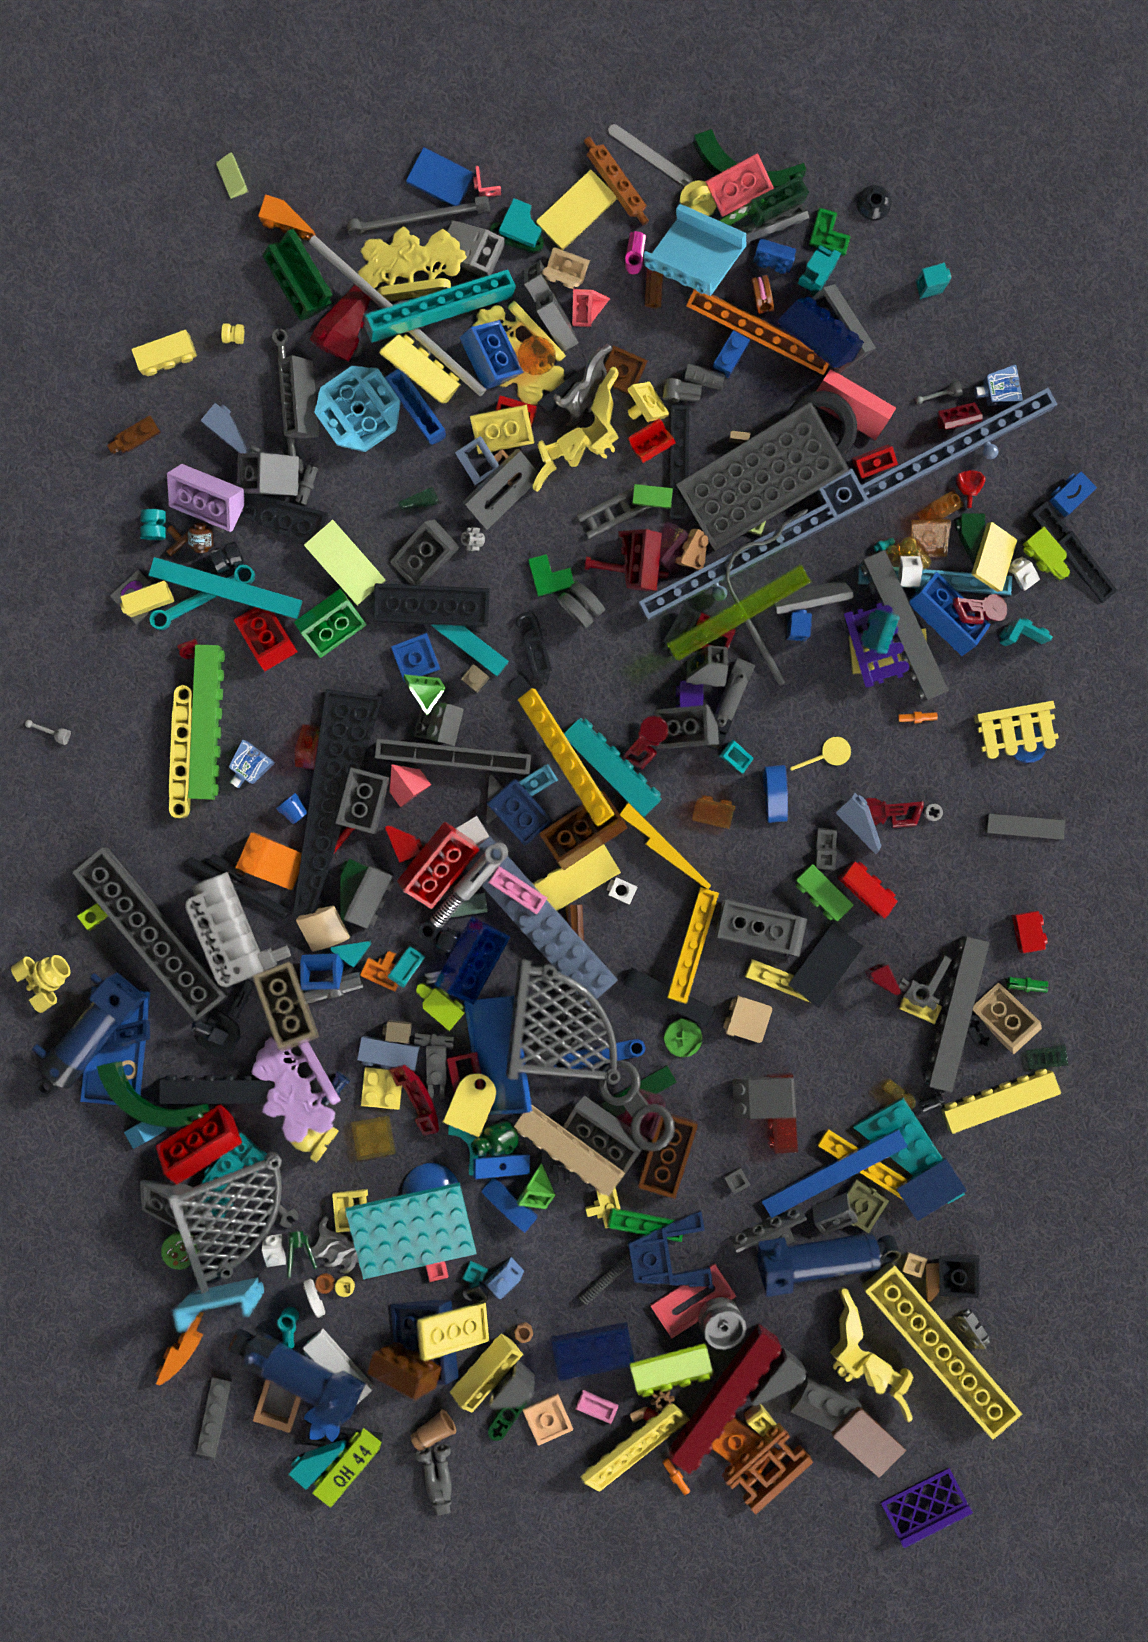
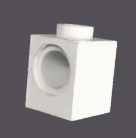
[898,556,923,587]
[607,878,637,904]

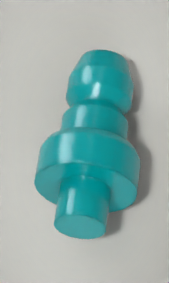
[874,538,895,552]

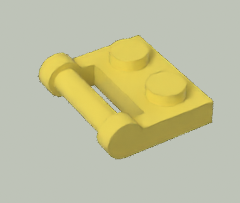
[332,1189,368,1233]

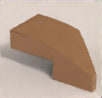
[925,1263,939,1302]

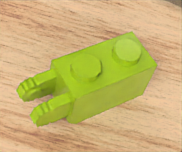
[1022,527,1070,580]
[416,982,465,1031]

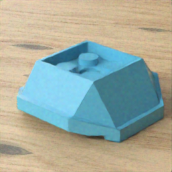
[314,366,401,452]

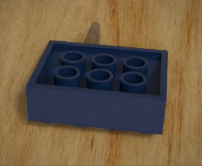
[390,1300,458,1385]

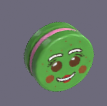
[161,1231,200,1270]

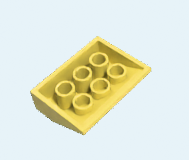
[380,334,461,403]

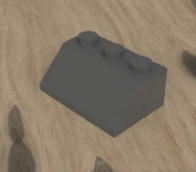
[654,705,719,749]
[336,768,390,834]
[344,866,395,928]
[490,1360,535,1408]
[790,1376,862,1431]

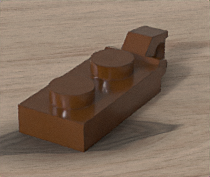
[107,415,161,454]

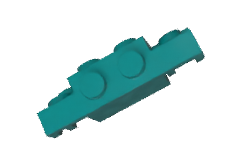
[201,1133,267,1218]

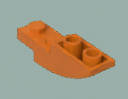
[156,1312,204,1386]

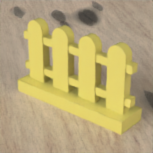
[974,701,1058,759]

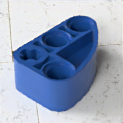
[763,765,788,823]

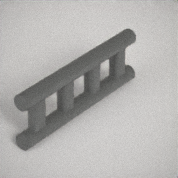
[577,481,652,539]

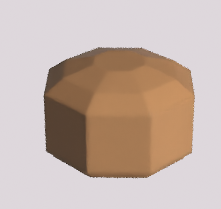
[514,1322,533,1343]

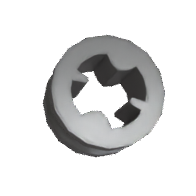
[924,804,943,821]
[425,971,443,984]

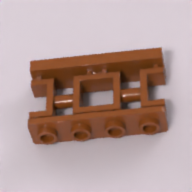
[722,1423,813,1514]

